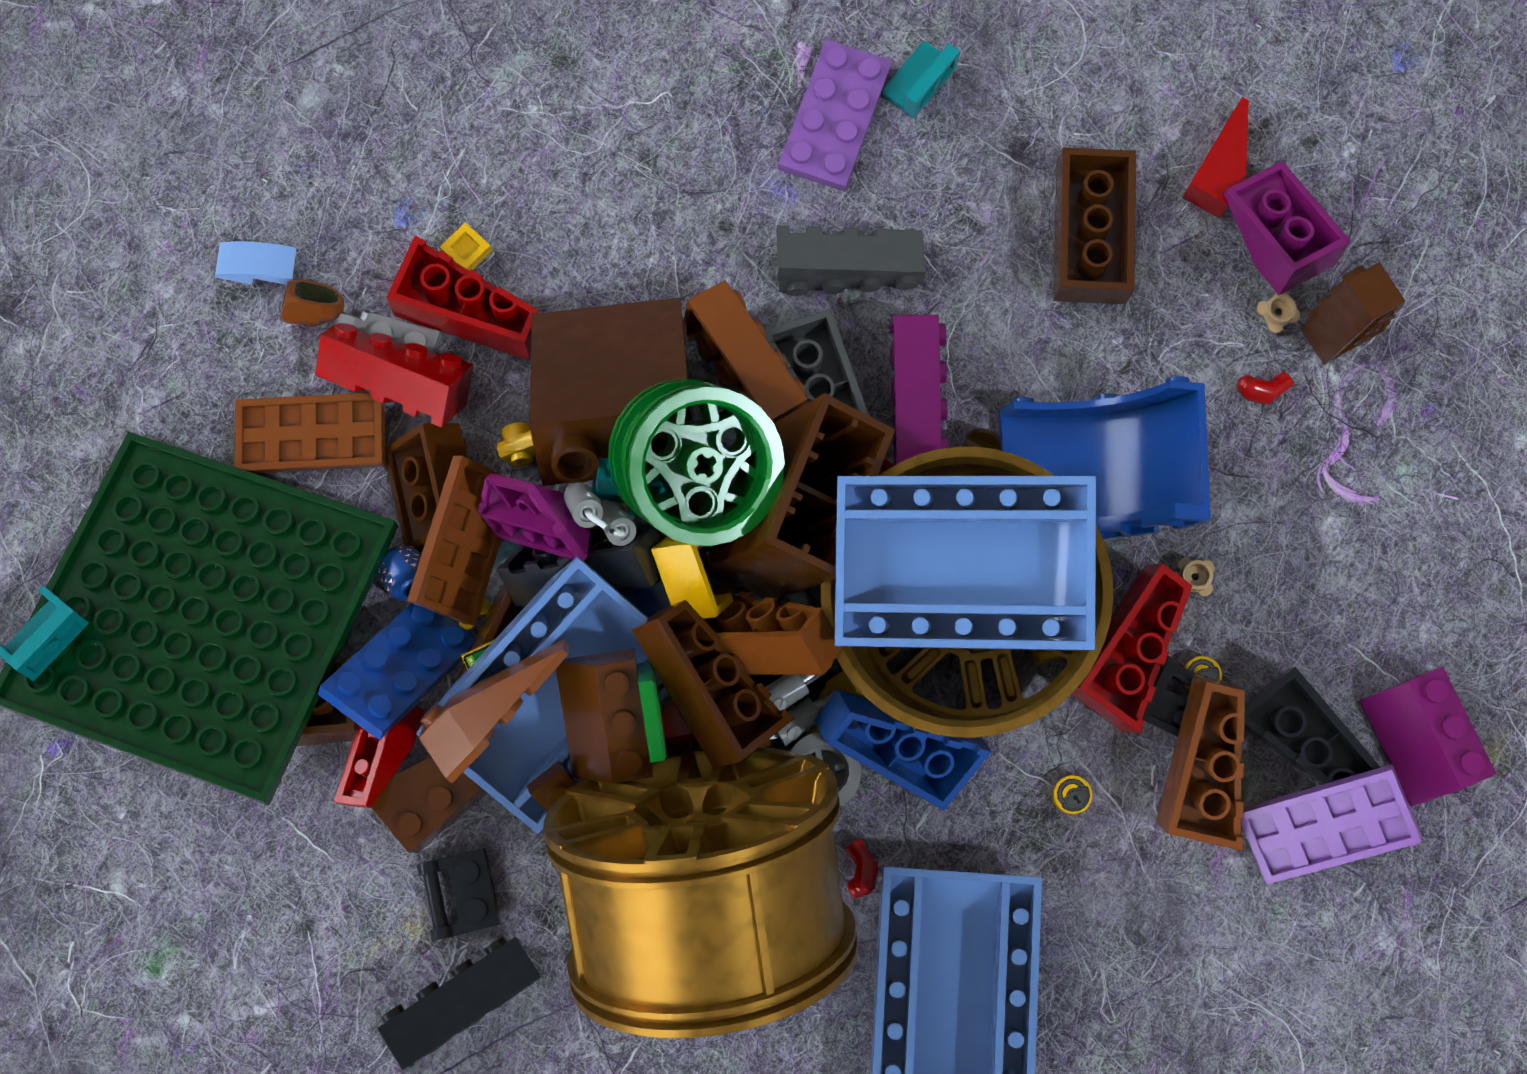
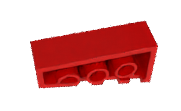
[387,235,539,361]

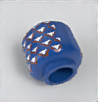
[377,546,422,601]

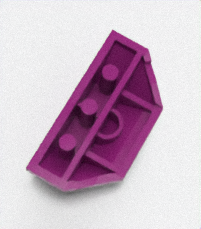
[477,473,590,561]

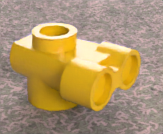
[497,422,536,467]

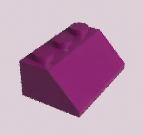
[1359,667,1497,807]

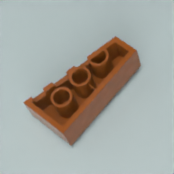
[704,587,844,675]

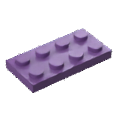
[778,39,892,192]
[1241,764,1422,885]

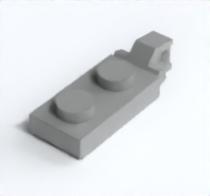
[337,312,442,353]

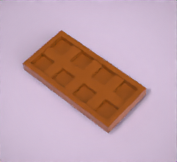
[234,392,385,474]
[407,456,503,626]

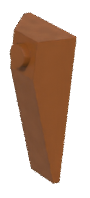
[419,639,570,784]

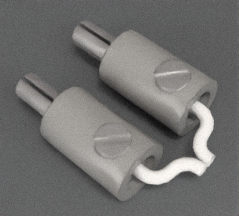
[564,482,636,546]
[765,672,836,747]

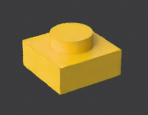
[440,222,493,271]

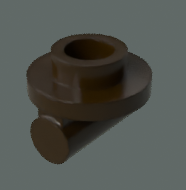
[962,428,1002,451]

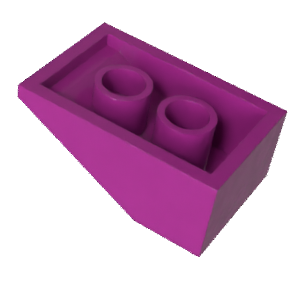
[1224,161,1351,295]

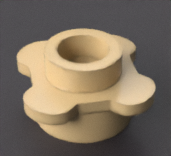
[1256,292,1300,333]
[1177,557,1215,597]

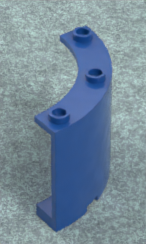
[999,376,1211,539]

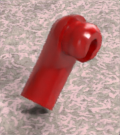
[1236,371,1294,405]
[845,838,879,898]

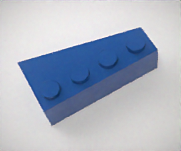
[814,689,992,811]

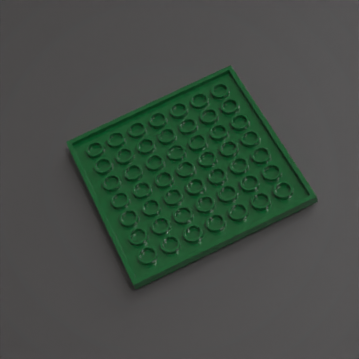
[0,432,398,806]

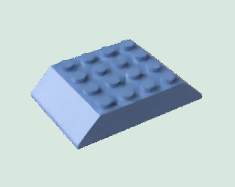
[835,476,1096,650]
[416,556,669,834]
[870,867,1042,1074]

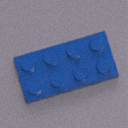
[318,603,476,741]

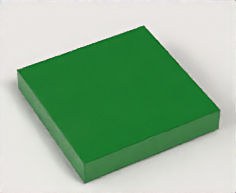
[638,662,667,763]

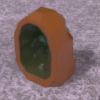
[280,279,344,326]

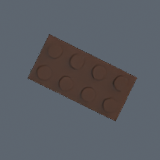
[1053,147,1136,304]

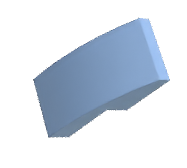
[215,241,297,285]

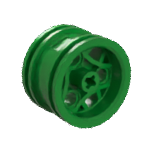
[608,378,785,546]

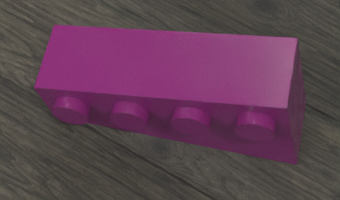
[889,315,948,466]

